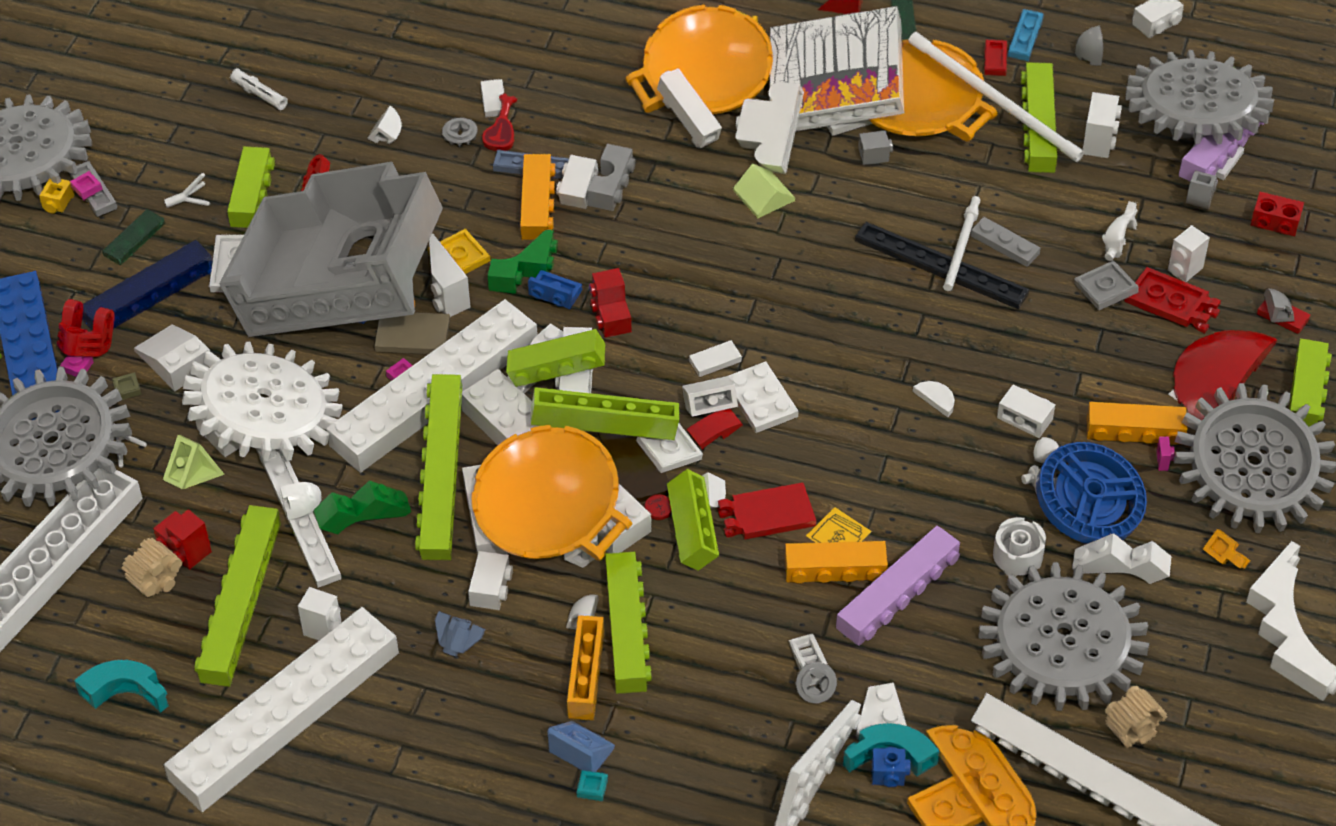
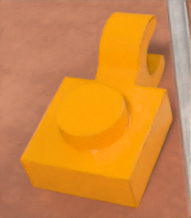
[1203,529,1250,569]

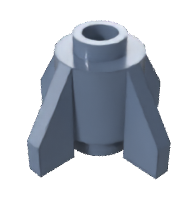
[435,611,485,656]

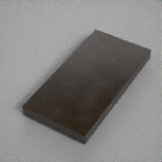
[598,432,669,503]

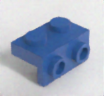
[528,270,582,309]

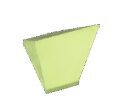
[163,435,225,489]

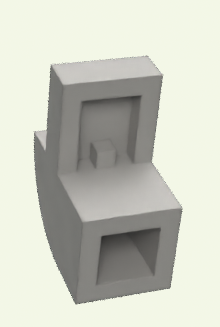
[1186,170,1218,209]

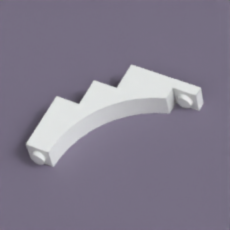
[1247,541,1336,701]

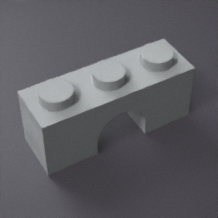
[587,144,636,211]

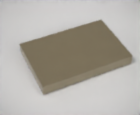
[375,312,450,354]

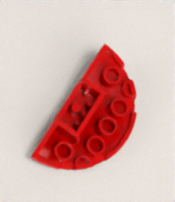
[1173,330,1278,420]

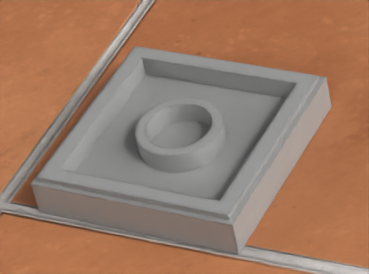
[1074,260,1139,310]

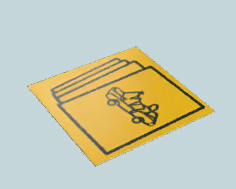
[806,507,872,543]

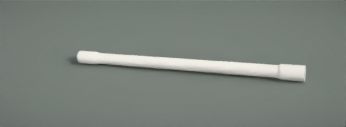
[909,32,1084,162]

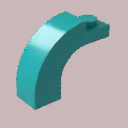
[74,660,168,713]
[843,723,940,777]

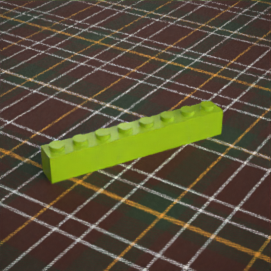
[415,374,463,560]
[195,505,281,687]

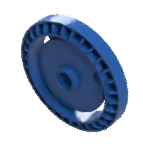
[1036,442,1147,544]

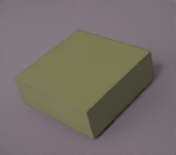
[112,372,142,400]

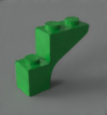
[487,230,558,294]
[314,480,411,535]

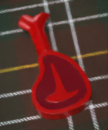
[482,93,517,151]

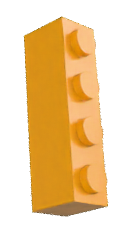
[520,154,556,240]
[1087,402,1187,445]
[785,541,888,583]
[567,615,604,720]

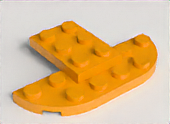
[907,725,1036,826]

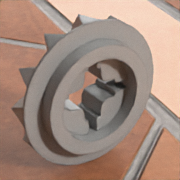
[442,118,478,146]
[795,661,837,703]

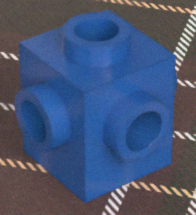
[872,747,910,787]

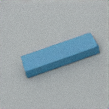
[1008,9,1044,61]

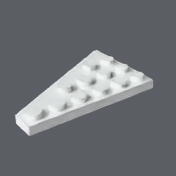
[775,700,861,826]

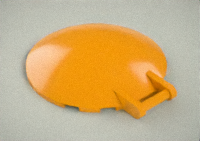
[625,5,773,114]
[868,39,998,142]
[472,425,633,561]

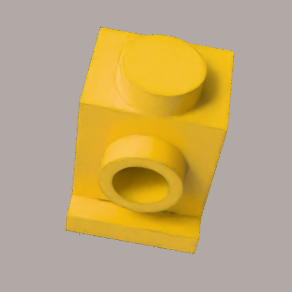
[39,178,75,213]

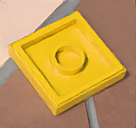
[427,228,490,274]

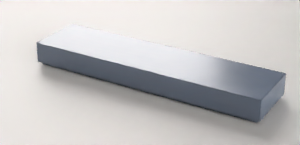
[493,150,569,179]

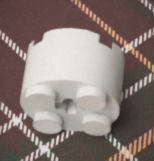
[993,517,1046,577]

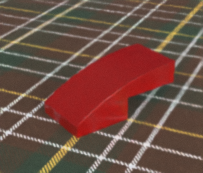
[687,408,743,449]

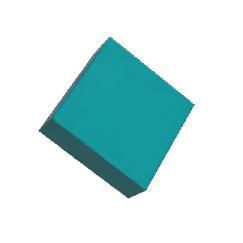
[577,770,608,801]

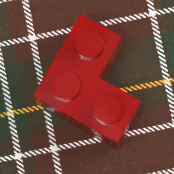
[589,268,632,338]
[153,509,212,570]

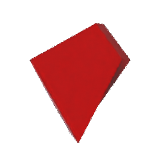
[817,0,863,15]

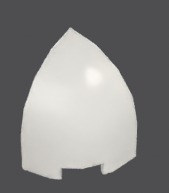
[367,106,402,144]
[702,472,726,509]
[280,482,322,520]
[566,595,599,630]

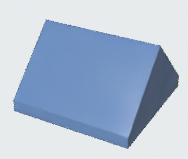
[548,721,615,772]

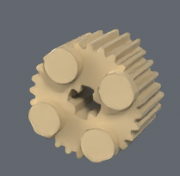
[121,538,182,597]
[1105,686,1167,748]

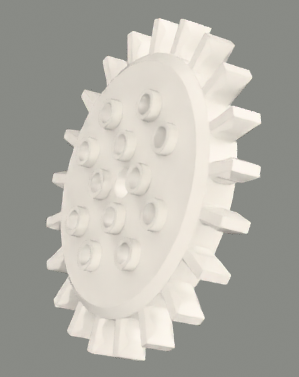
[182,342,342,461]

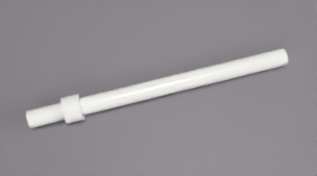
[943,196,980,291]

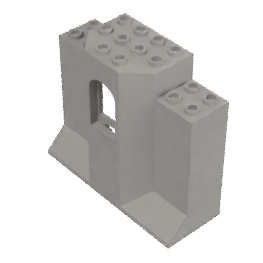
[219,162,443,337]

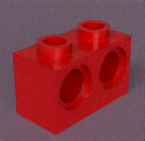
[1250,192,1304,236]

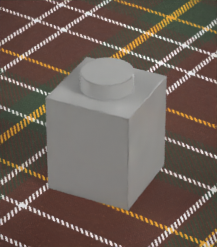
[858,131,893,165]

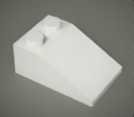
[429,234,470,317]
[134,324,210,391]

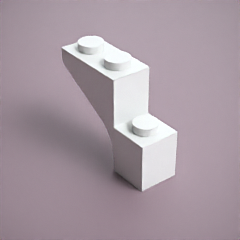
[1072,533,1172,584]

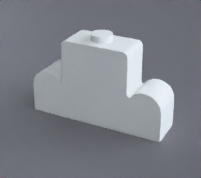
[736,82,804,174]

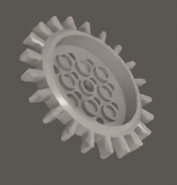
[1125,50,1274,144]
[0,95,92,201]
[0,367,132,507]
[1174,383,1336,533]
[979,562,1149,711]

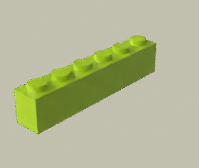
[1021,63,1057,173]
[530,387,679,440]
[605,552,651,694]

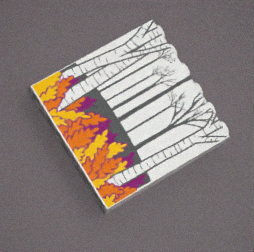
[770,6,904,131]

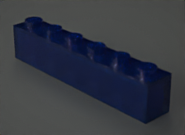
[82,240,213,330]

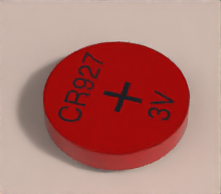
[645,495,672,520]

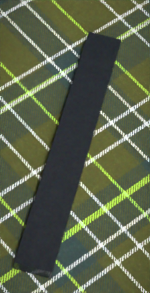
[855,222,1029,310]

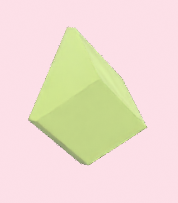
[733,164,795,218]

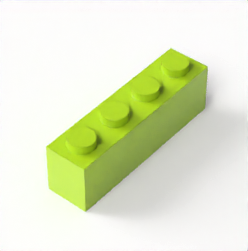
[227,147,275,228]
[506,329,605,387]
[1289,338,1332,427]
[667,469,719,571]

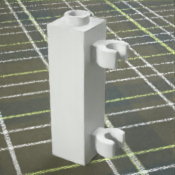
[657,68,722,148]

